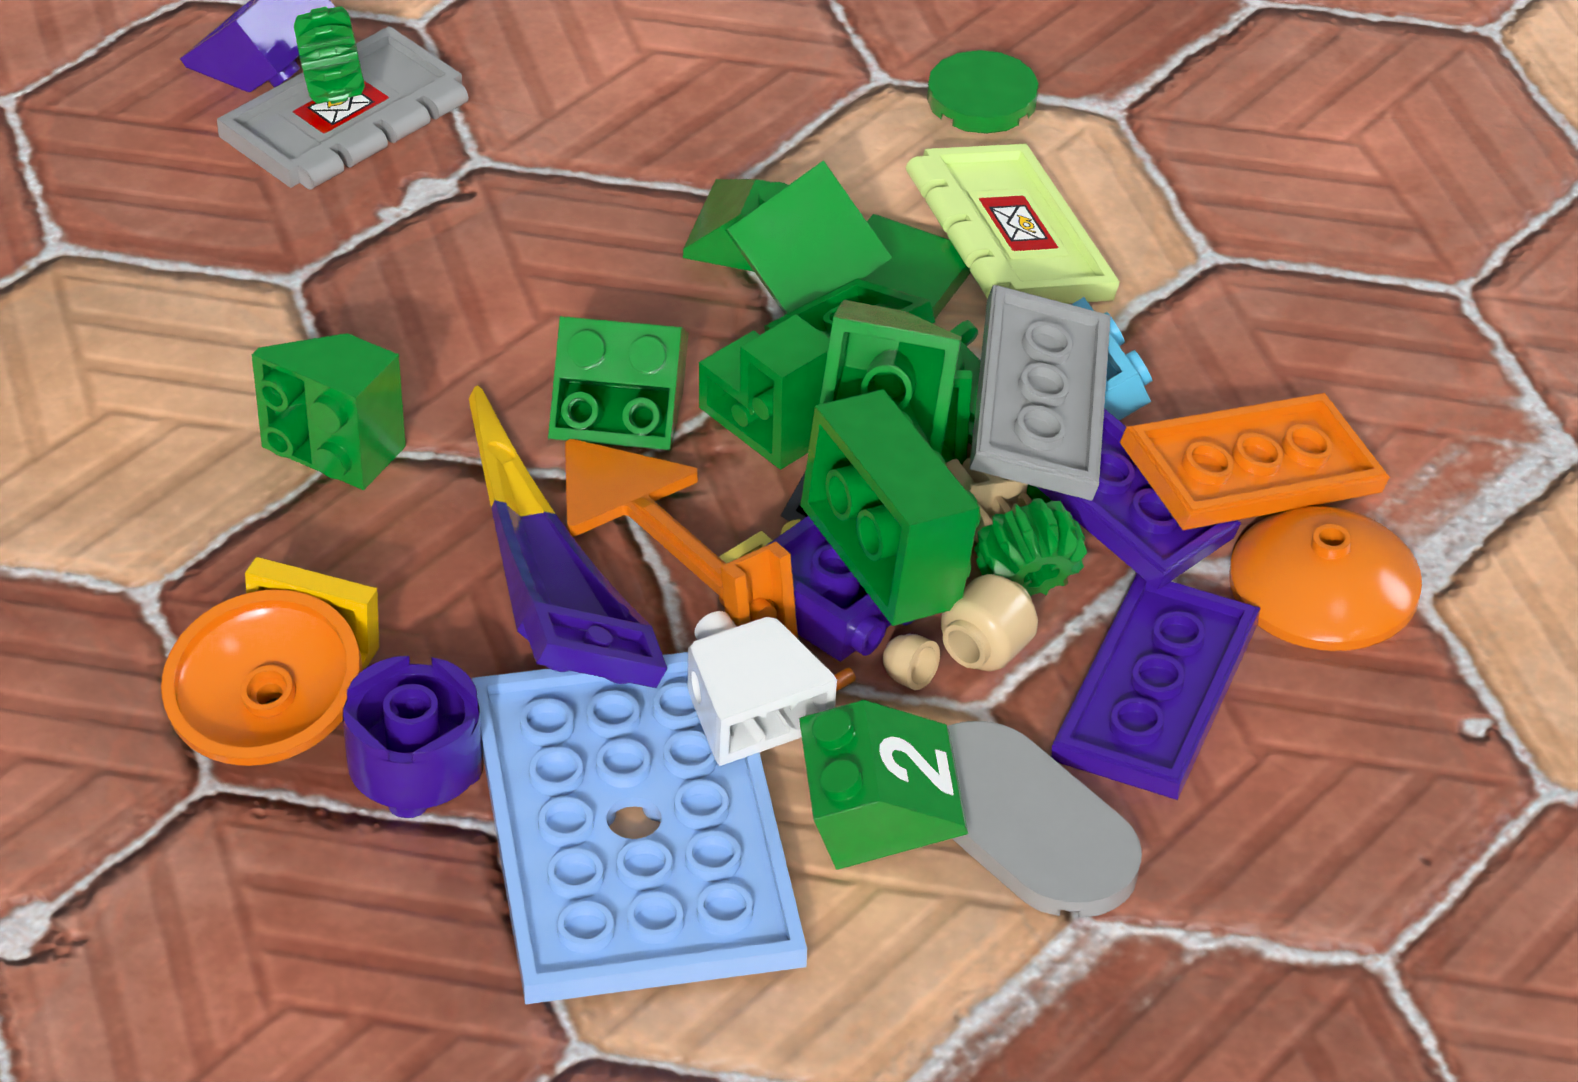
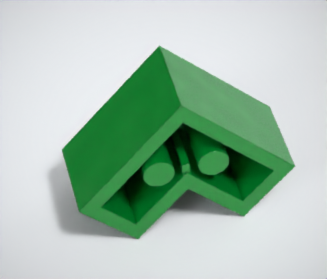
[699,314,830,470]

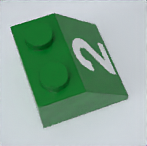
[799,700,968,870]

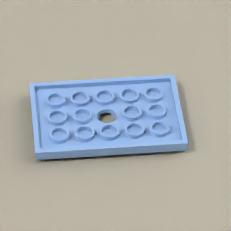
[472,652,807,1004]

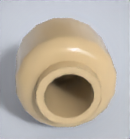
[941,574,1038,672]

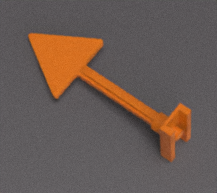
[565,439,798,639]

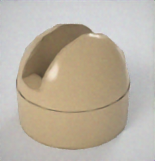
[883,633,940,690]

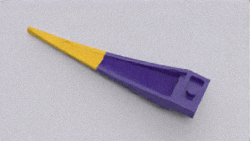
[469,385,668,688]

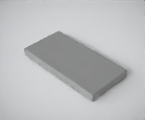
[969,285,1111,501]

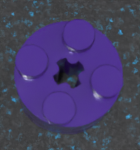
[343,656,482,818]

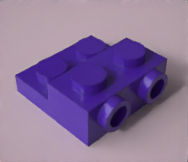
[766,516,915,662]

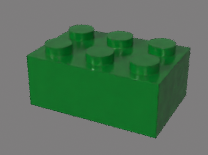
[800,389,980,626]

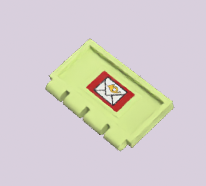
[906,144,1120,304]

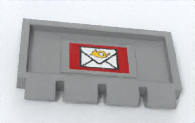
[217,26,469,190]

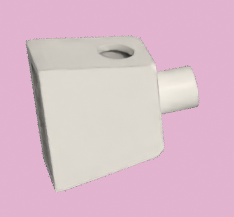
[687,611,837,766]

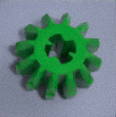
[294,6,365,104]
[974,498,1087,597]

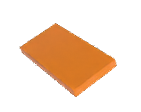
[1120,393,1390,530]

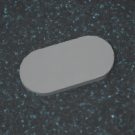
[947,721,1142,918]

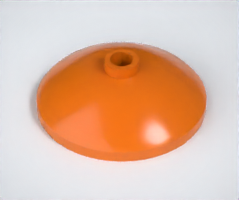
[1229,506,1422,651]
[161,589,362,766]

